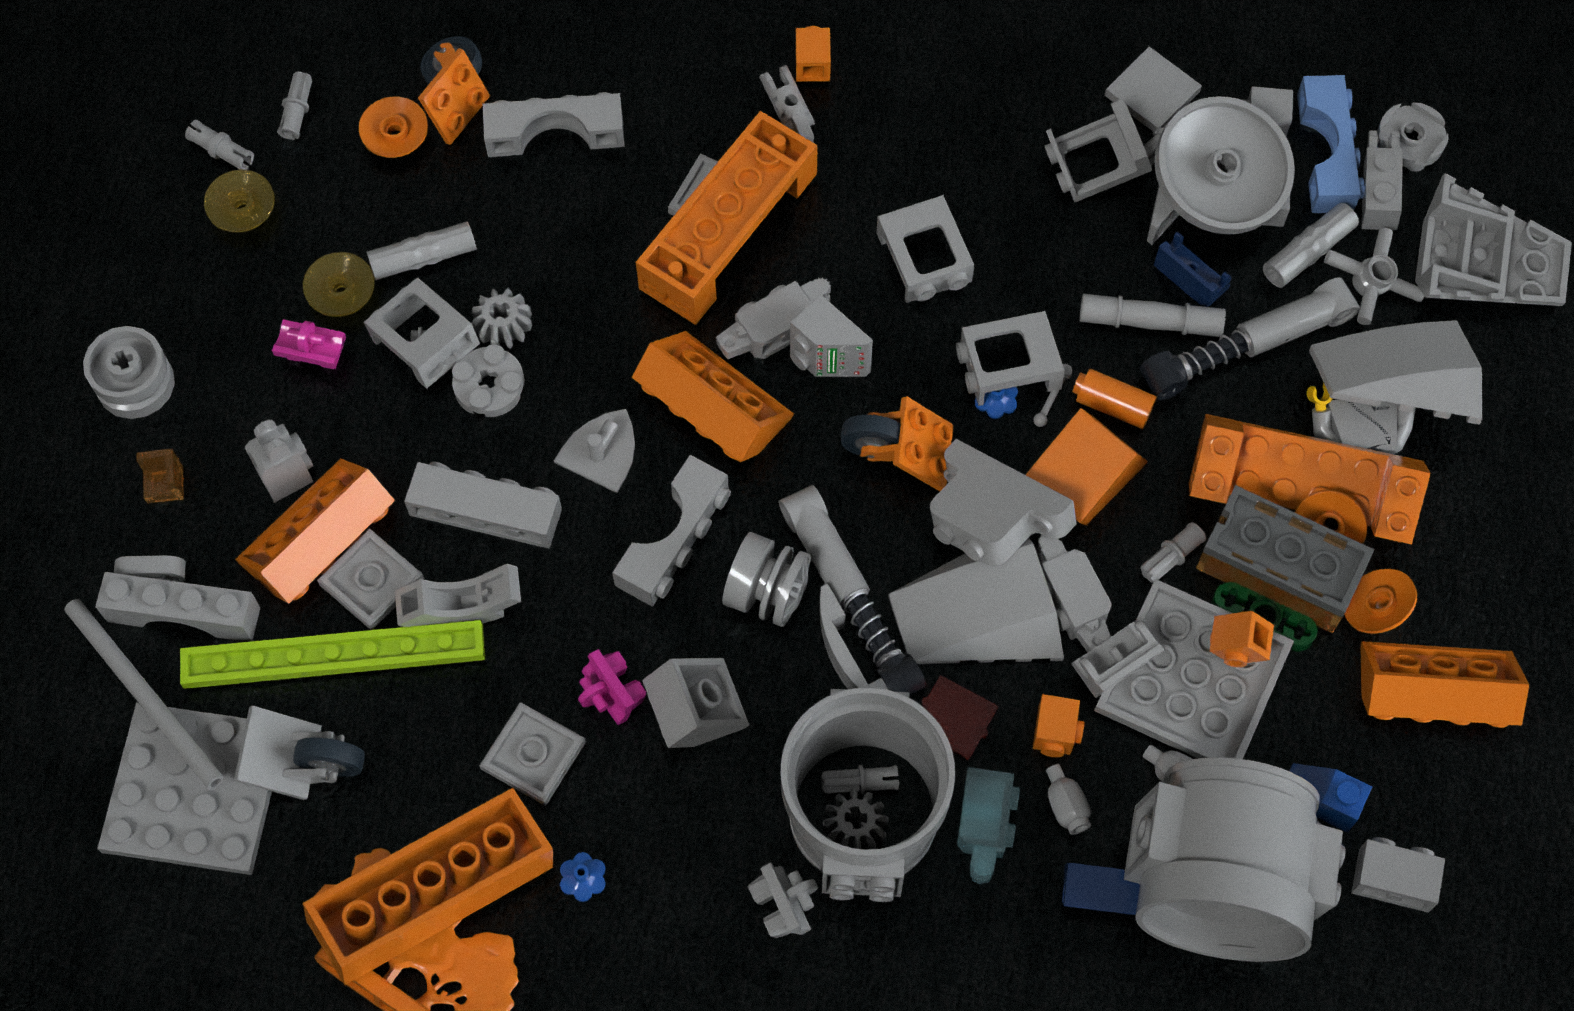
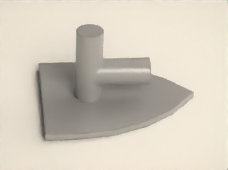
[554,409,635,493]

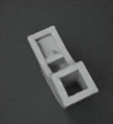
[395,564,521,627]

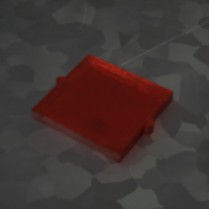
[921,675,999,760]

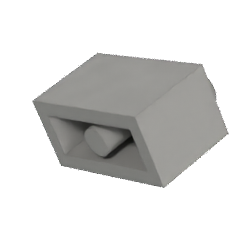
[1352,837,1445,913]

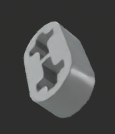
[114,555,186,583]

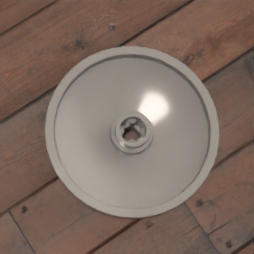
[1154,96,1295,234]

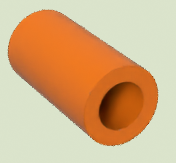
[1072,369,1157,429]

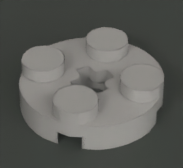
[1377,102,1448,172]
[452,344,525,417]

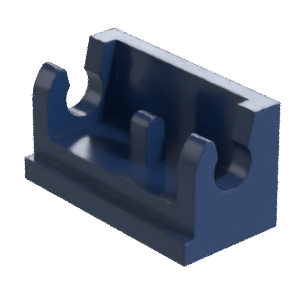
[1154,232,1231,307]
[1062,863,1140,915]

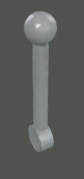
[1033,364,1072,427]

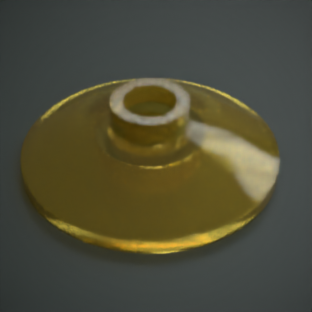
[204,170,275,232]
[303,252,374,317]

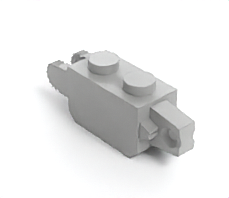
[716,277,831,359]
[1036,534,1112,652]

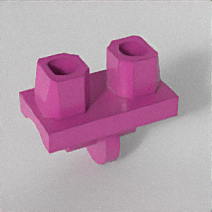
[272,319,346,369]
[578,649,646,725]

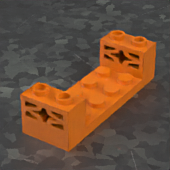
[636,111,817,325]
[1189,414,1431,545]

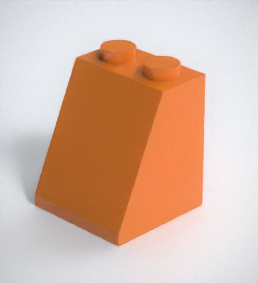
[1026,408,1148,525]

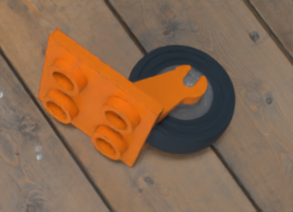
[418,36,490,145]
[841,396,953,491]

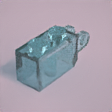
[957,767,1020,885]

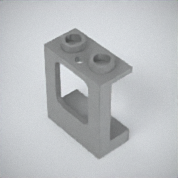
[1044,98,1152,202]
[877,195,974,303]
[364,278,480,389]
[956,311,1064,406]

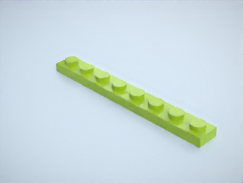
[180,620,485,689]

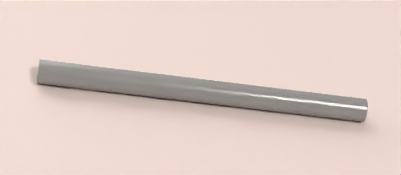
[65,599,224,790]

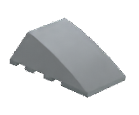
[1415,173,1572,306]
[1309,320,1482,425]
[888,538,1064,664]

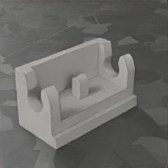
[1072,621,1164,698]

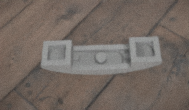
[820,583,888,690]

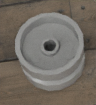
[83,326,175,419]

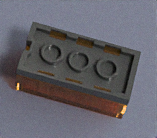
[1196,485,1374,633]

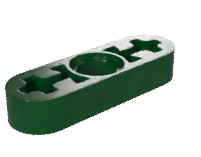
[1212,582,1318,652]

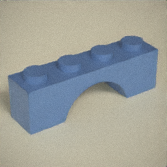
[1297,75,1365,213]

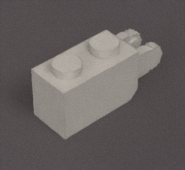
[1362,131,1403,230]
[245,420,314,503]

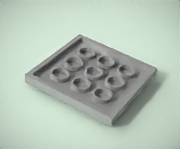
[1094,579,1294,759]
[97,703,272,875]

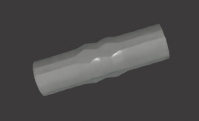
[1263,203,1359,288]
[367,221,477,280]

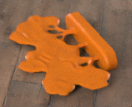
[314,848,519,1011]

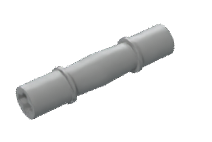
[1080,294,1226,337]

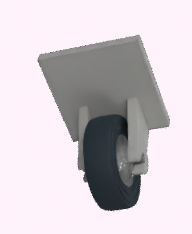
[234,706,364,800]

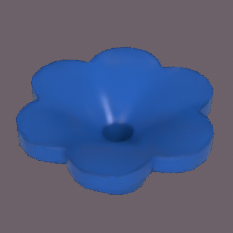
[975,387,1018,419]
[560,852,606,902]

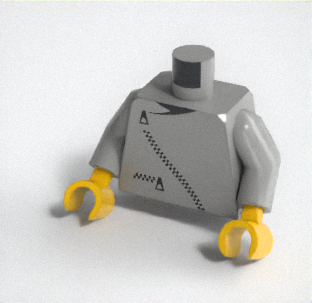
[1306,383,1416,454]

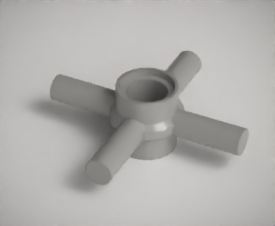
[1324,228,1425,325]

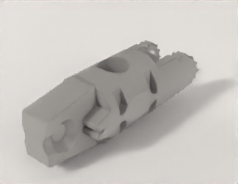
[759,65,815,143]

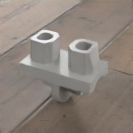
[748,863,818,938]

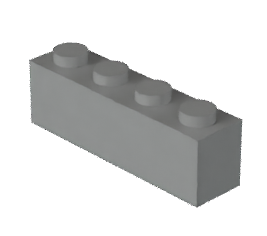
[404,462,562,549]

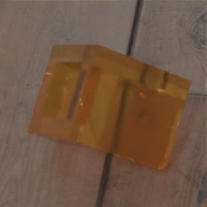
[136,449,184,503]

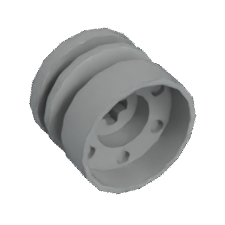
[722,532,811,627]

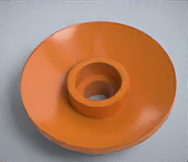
[359,97,428,158]
[1292,490,1367,547]
[1344,569,1417,634]

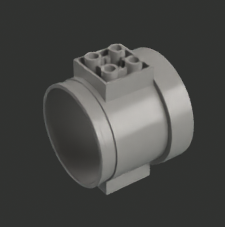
[781,687,955,902]
[1124,757,1345,962]

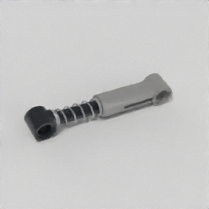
[1139,277,1360,401]
[779,485,926,695]

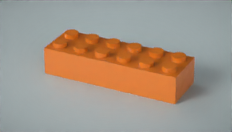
[303,788,553,985]

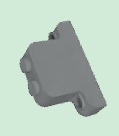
[930,439,1077,566]

